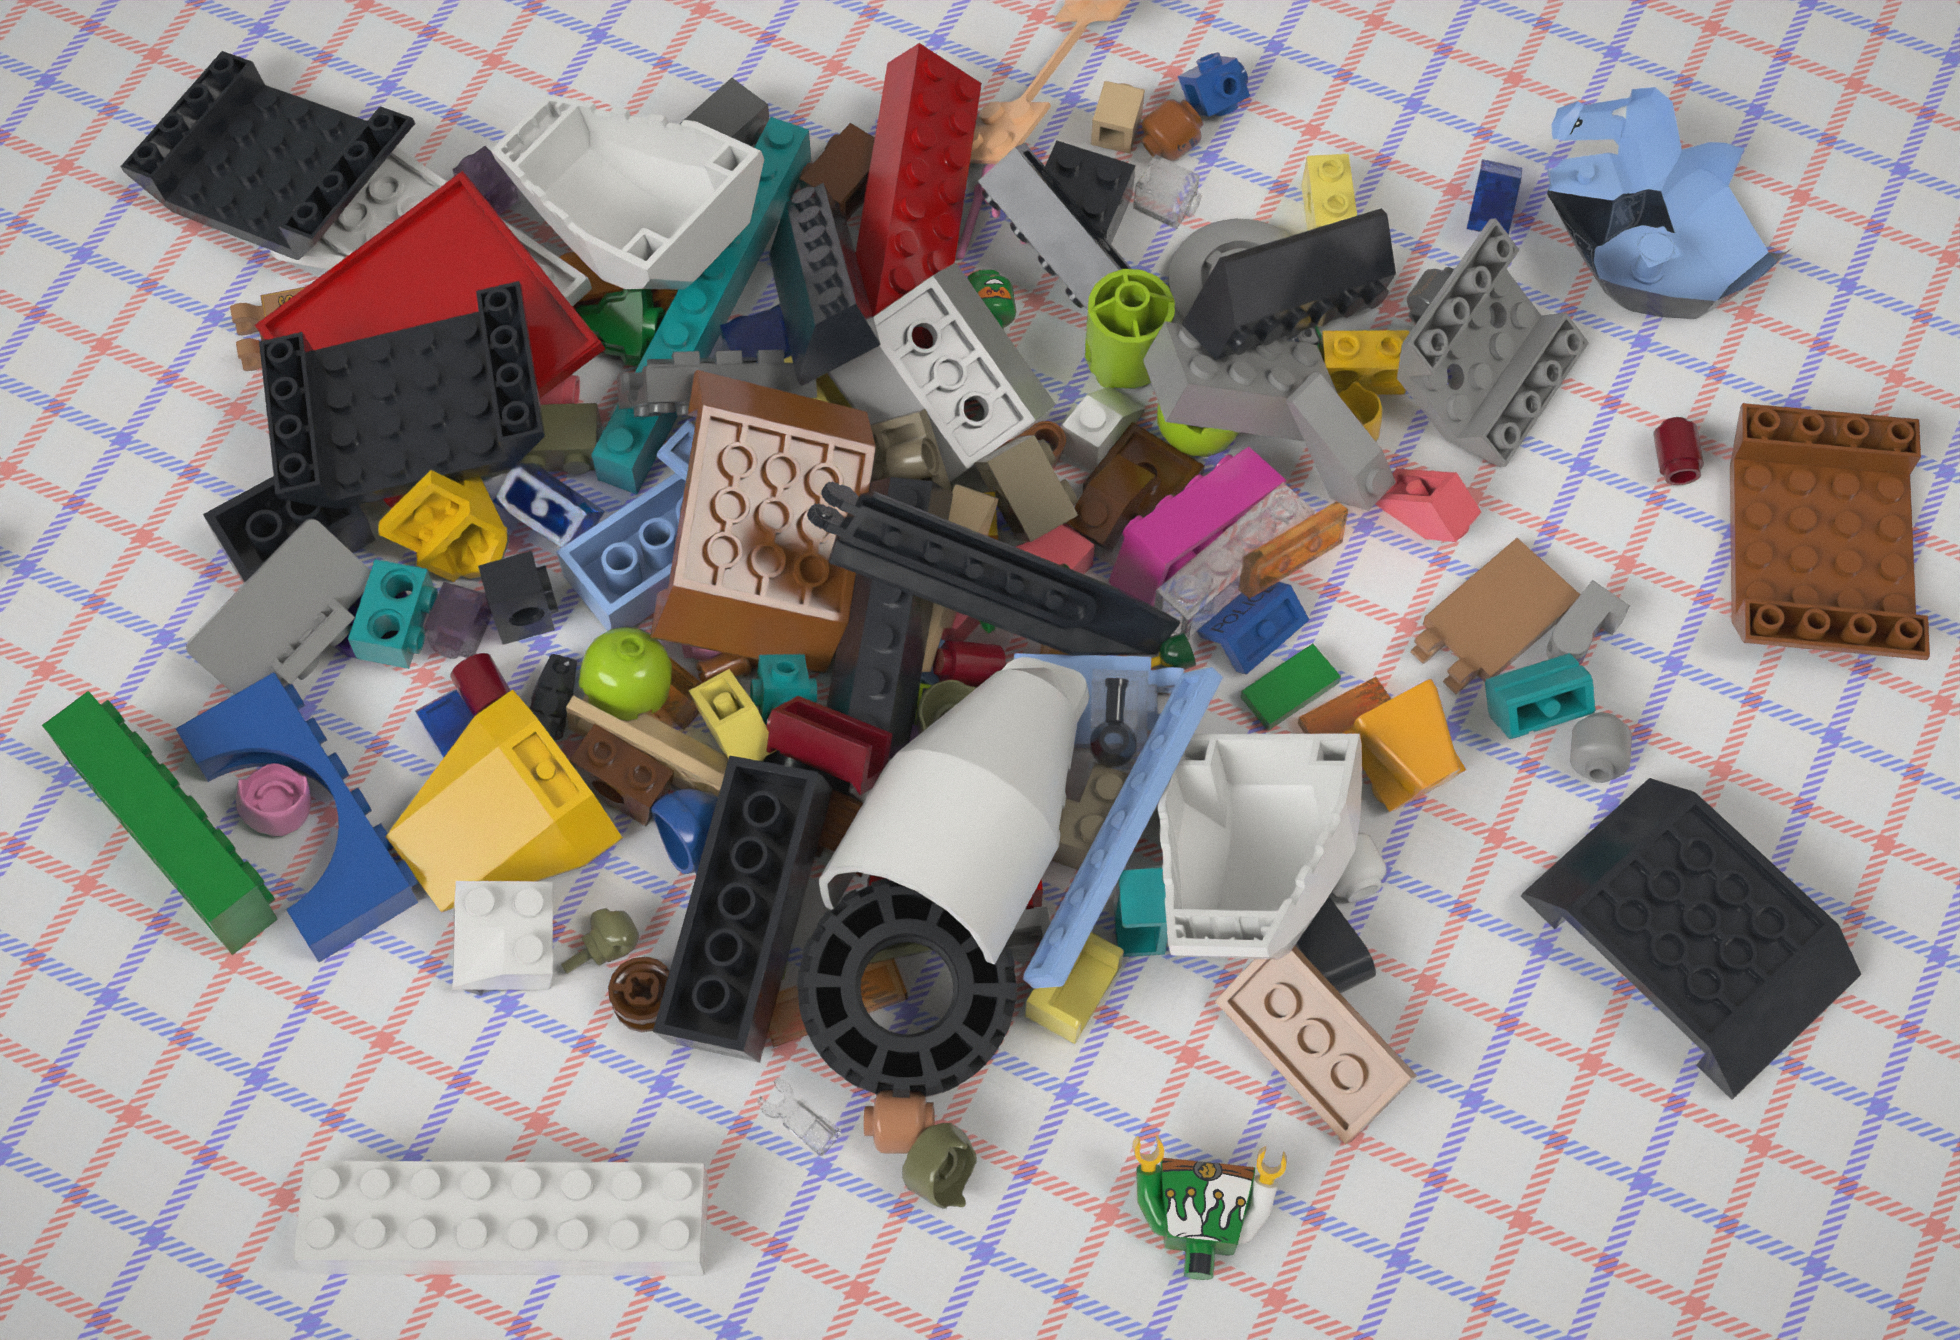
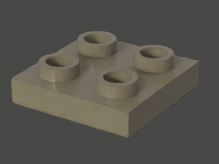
[870,409,952,493]

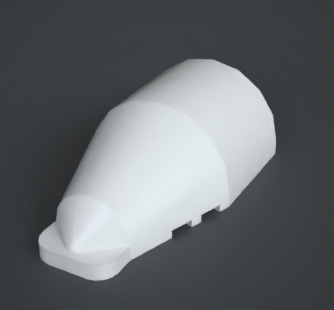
[819,657,1090,964]

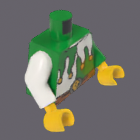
[1132,1135,1287,1280]

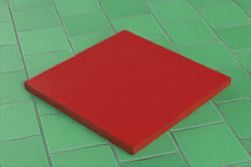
[255,171,605,509]

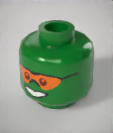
[967,269,1016,330]

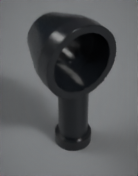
[1090,678,1137,768]

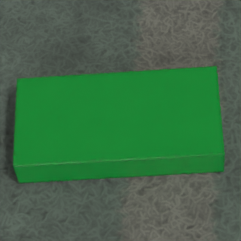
[1240,643,1341,731]

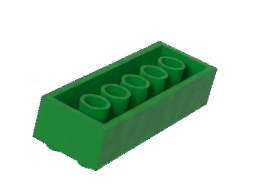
[42,691,278,955]

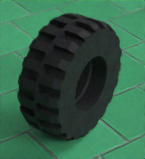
[797,878,1017,1098]

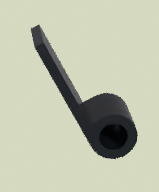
[1295,896,1376,994]

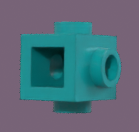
[750,654,817,725]

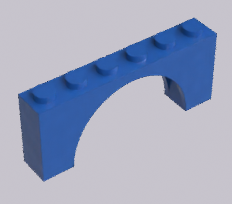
[175,672,418,962]

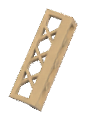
[566,695,728,797]

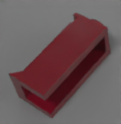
[766,696,892,796]

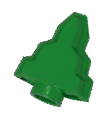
[574,288,665,367]

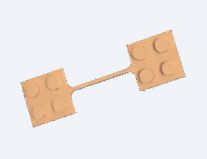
[970,0,1131,164]

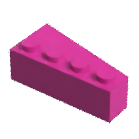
[1108,446,1286,608]

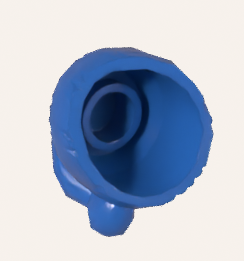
[651,788,718,874]

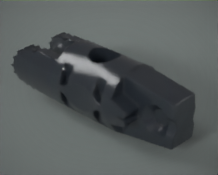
[529,654,577,741]

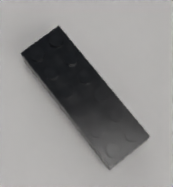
[653,755,833,1063]

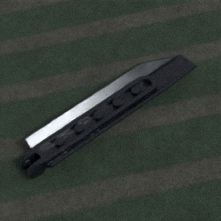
[807,481,1180,656]

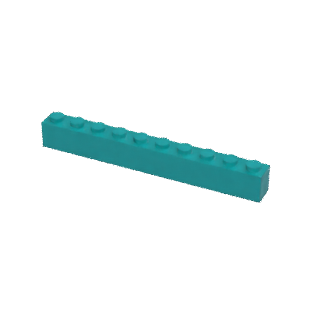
[591,117,811,494]

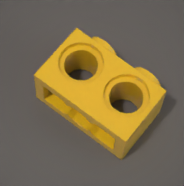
[1319,330,1410,395]

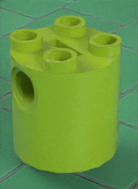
[1085,269,1175,389]

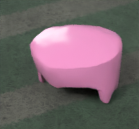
[236,763,312,836]

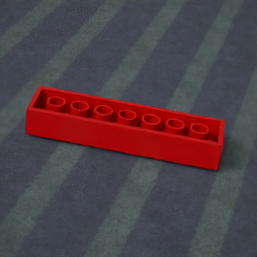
[855,43,982,349]

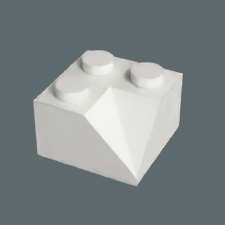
[453,881,553,990]

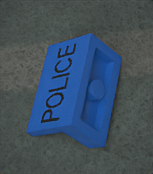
[1197,577,1310,675]

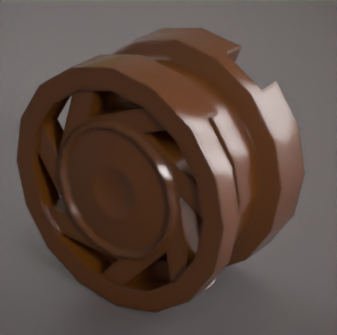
[608,956,670,1032]

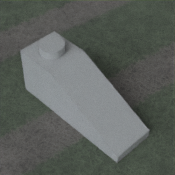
[1286,372,1396,511]

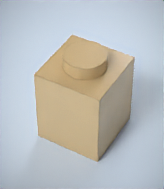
[1091,81,1145,154]

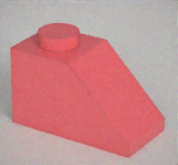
[1375,468,1481,542]

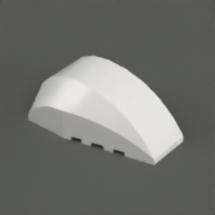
[491,94,764,289]
[1158,734,1362,959]

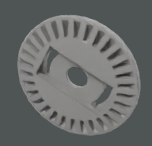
[1168,218,1291,321]

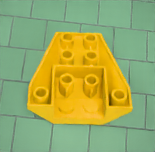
[386,690,623,913]

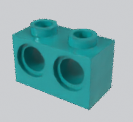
[348,559,438,669]

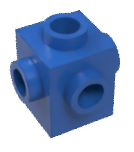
[1178,52,1250,117]

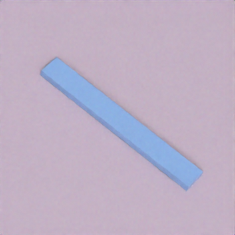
[1023,667,1223,989]

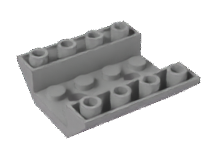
[1397,218,1589,467]
[828,263,1056,482]

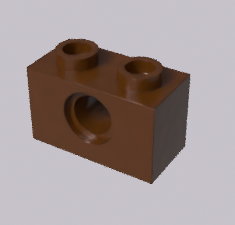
[569,723,674,826]

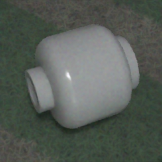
[1570,712,1632,783]

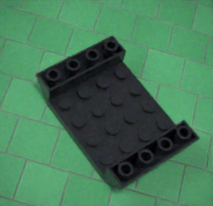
[120,51,416,260]
[259,281,545,510]
[1521,778,1862,1100]

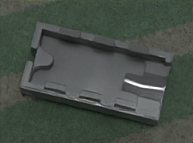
[617,350,817,417]

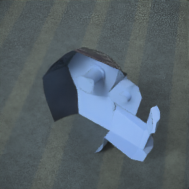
[1547,87,1792,319]

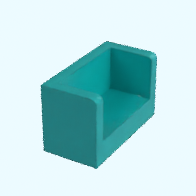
[1113,868,1168,957]

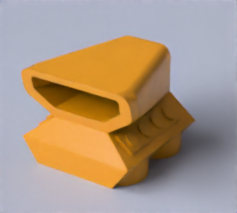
[1342,679,1466,812]

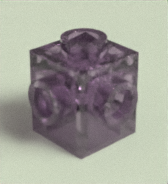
[452,146,519,215]

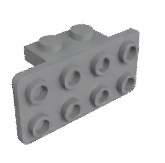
[186,519,371,695]

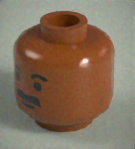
[1141,99,1204,161]

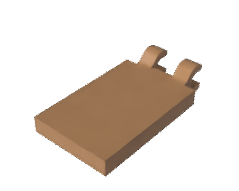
[1410,538,1581,694]

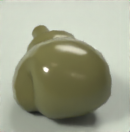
[561,908,639,974]

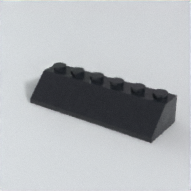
[769,183,881,386]
[1182,208,1396,360]
[826,477,953,761]

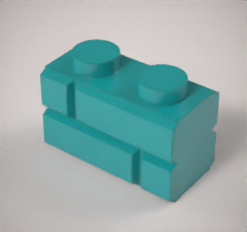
[1485,653,1596,740]

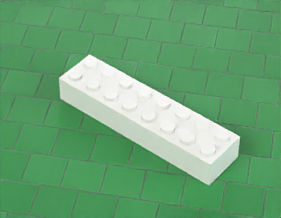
[294,1161,709,1276]

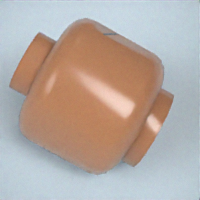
[864,1090,935,1154]

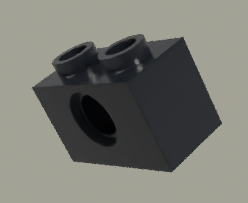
[478,551,559,645]

